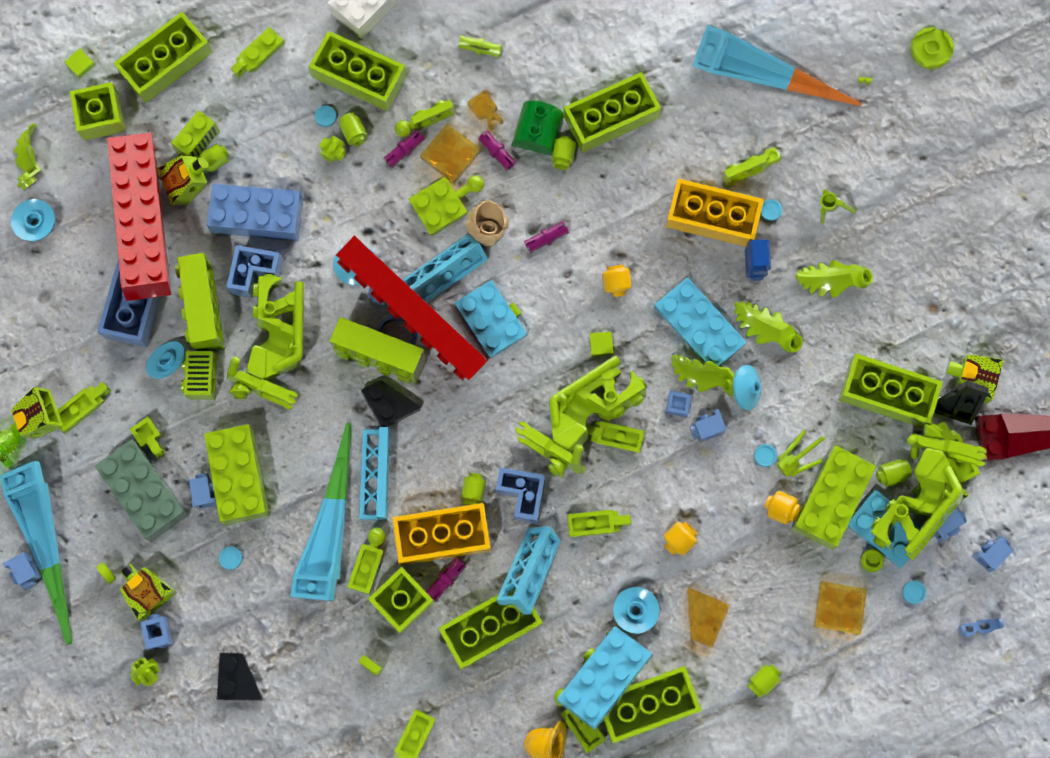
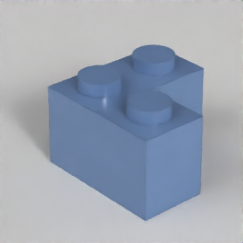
[226,245,283,298]
[496,468,545,524]

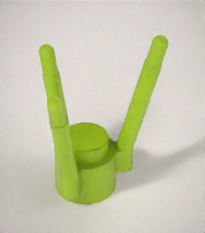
[820,189,857,224]
[776,430,825,477]

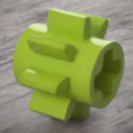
[319,136,346,163]
[129,657,160,686]

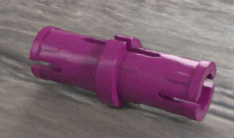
[383,130,425,168]
[478,130,516,171]
[524,221,569,253]
[426,557,467,602]

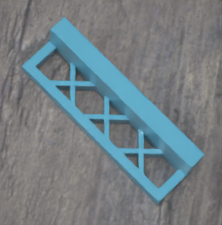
[403,233,489,303]
[359,427,390,520]
[496,526,561,614]

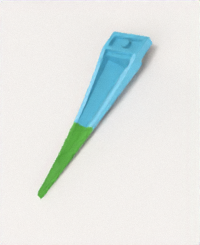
[290,422,352,602]
[0,461,72,645]

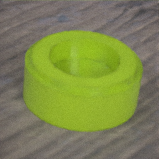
[860,549,884,573]
[96,562,116,585]

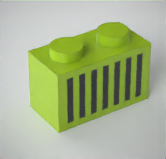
[171,110,220,158]
[181,351,217,400]

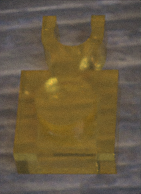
[467,90,503,131]

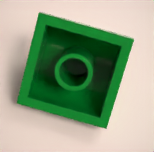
[511,101,564,156]

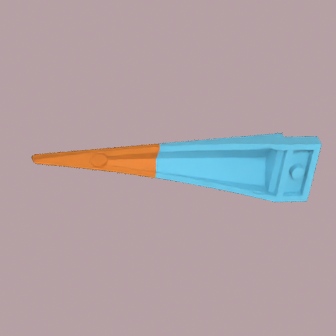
[692,25,862,106]

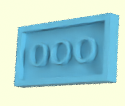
[654,277,747,366]
[557,626,652,730]

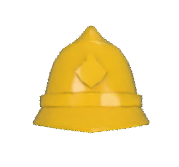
[524,721,567,758]

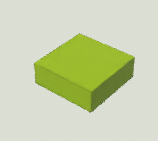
[64,48,95,79]
[589,331,614,356]
[359,654,384,676]

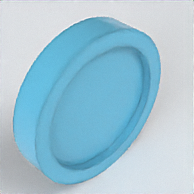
[315,105,337,127]
[761,199,782,221]
[754,444,777,467]
[219,547,242,570]
[902,581,926,604]

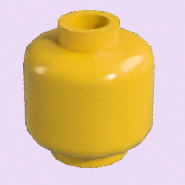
[602,264,632,297]
[765,491,801,525]
[664,521,698,556]

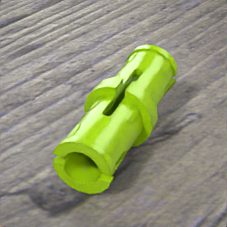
[458,35,503,58]

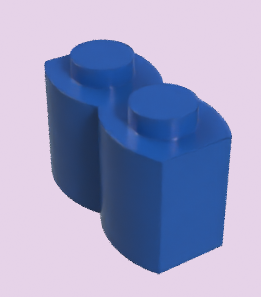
[744,239,771,281]

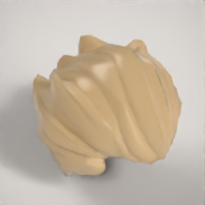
[465,200,509,247]

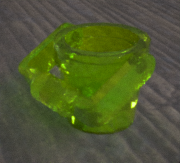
[0,428,20,469]

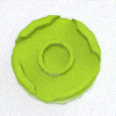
[910,27,954,70]

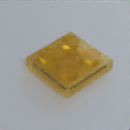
[420,124,481,184]
[813,581,867,635]

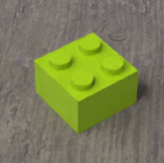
[69,82,126,141]
[368,567,435,635]

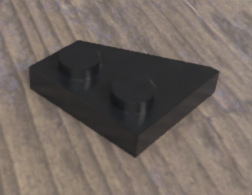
[361,380,420,427]
[934,381,989,425]
[217,653,263,701]

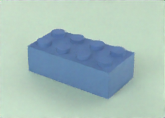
[207,184,303,241]
[97,259,170,348]

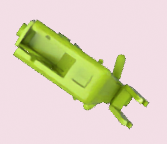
[227,274,304,410]
[515,355,647,478]
[871,423,987,561]

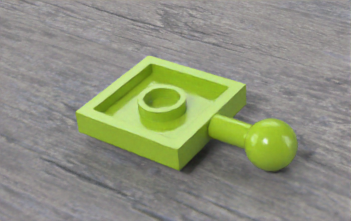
[408,175,484,237]

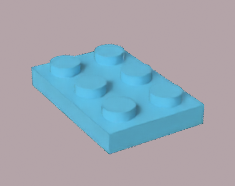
[454,280,527,359]
[848,489,922,569]

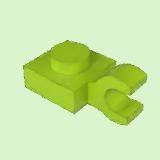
[129,417,166,459]

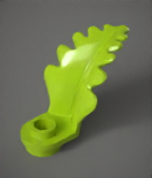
[13,123,41,191]
[795,260,873,298]
[734,301,803,353]
[671,354,735,397]

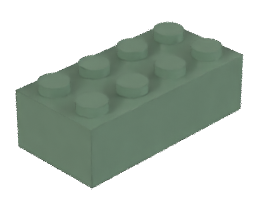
[95,439,189,542]

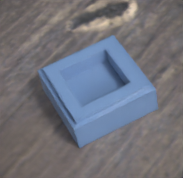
[665,390,692,418]

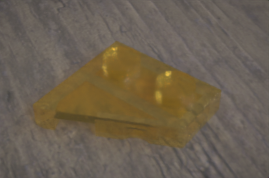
[687,587,730,648]

